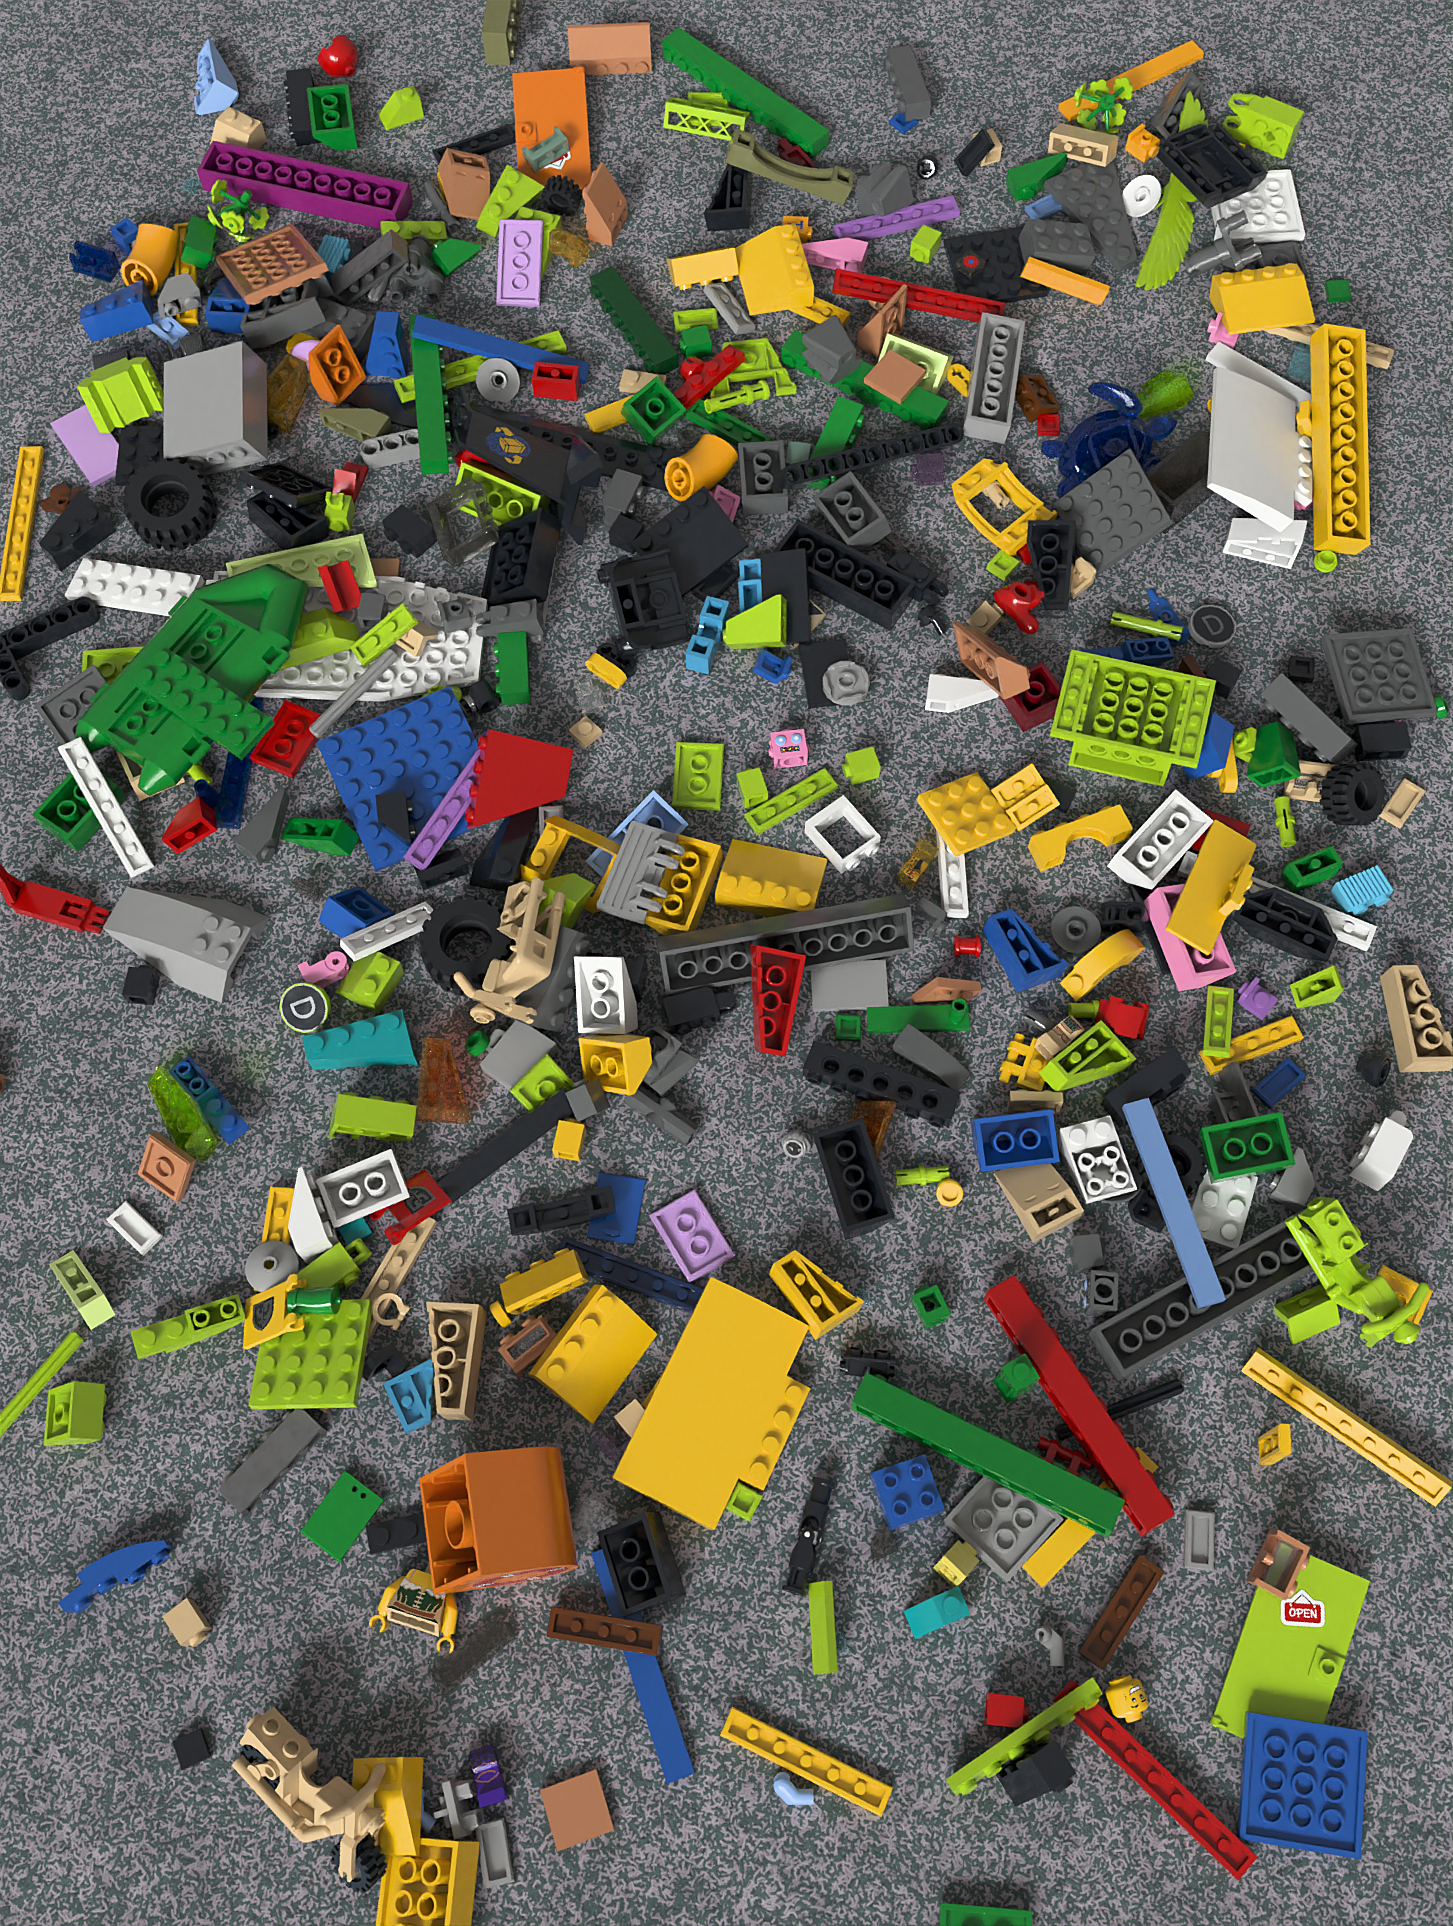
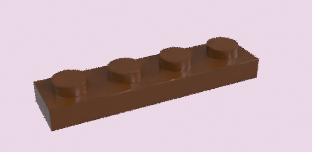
[1078,1554,1164,1670]
[546,1607,664,1656]

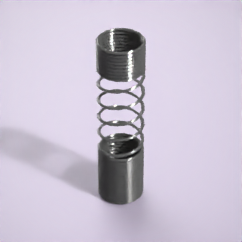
[92,333,207,372]

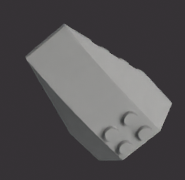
[103,887,269,1003]

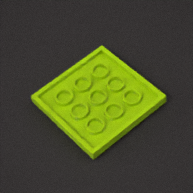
[248,1299,373,1410]

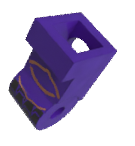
[469,1744,509,1808]

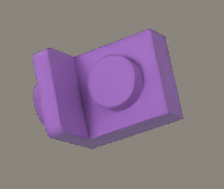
[1237,976,1278,1020]

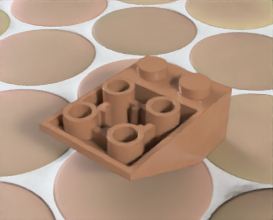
[438,148,490,220]
[582,162,628,246]

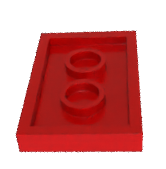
[250,700,321,779]

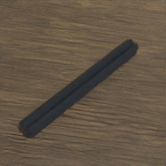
[1055,1379,1184,1440]

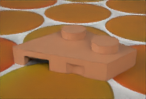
[912,977,981,1004]

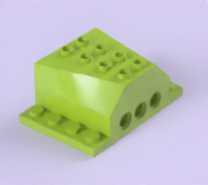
[1050,649,1216,787]

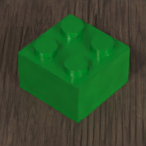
[621,376,686,445]

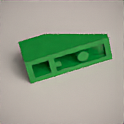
[1006,152,1067,202]
[280,818,359,856]

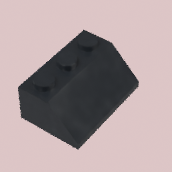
[597,1511,686,1617]

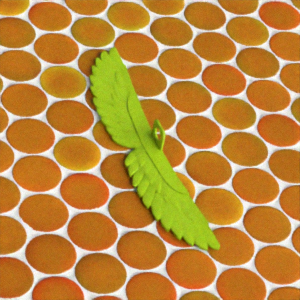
[1135,91,1208,290]

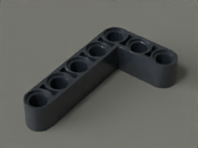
[0,596,100,701]

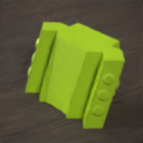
[77,357,164,433]

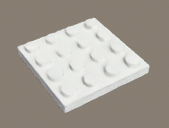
[1211,169,1305,245]

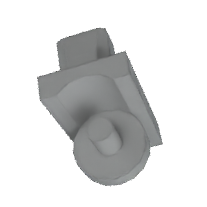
[433,1777,485,1840]

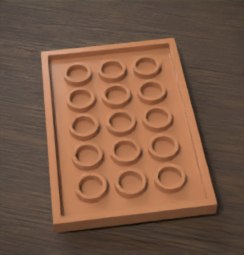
[215,224,329,305]

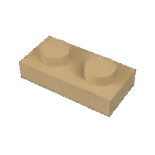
[619,369,667,394]
[1007,1089,1063,1115]

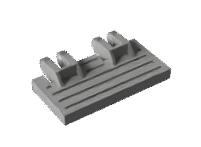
[596,820,685,925]

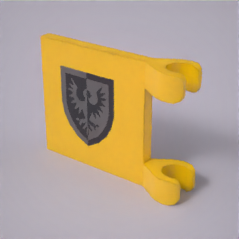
[243,1274,306,1350]

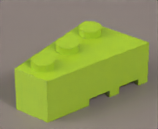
[476,165,544,238]
[328,1092,417,1142]

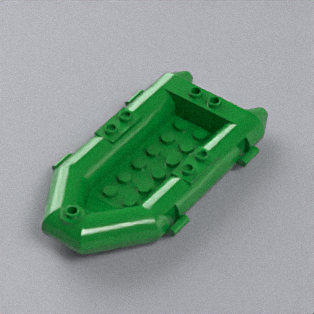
[74,564,309,796]

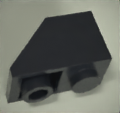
[375,792,416,846]

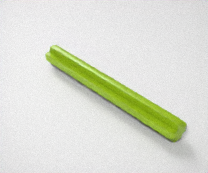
[0,1331,83,1437]

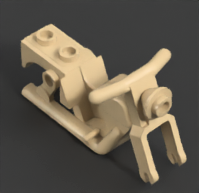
[454,878,566,1024]

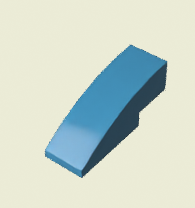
[738,559,762,614]

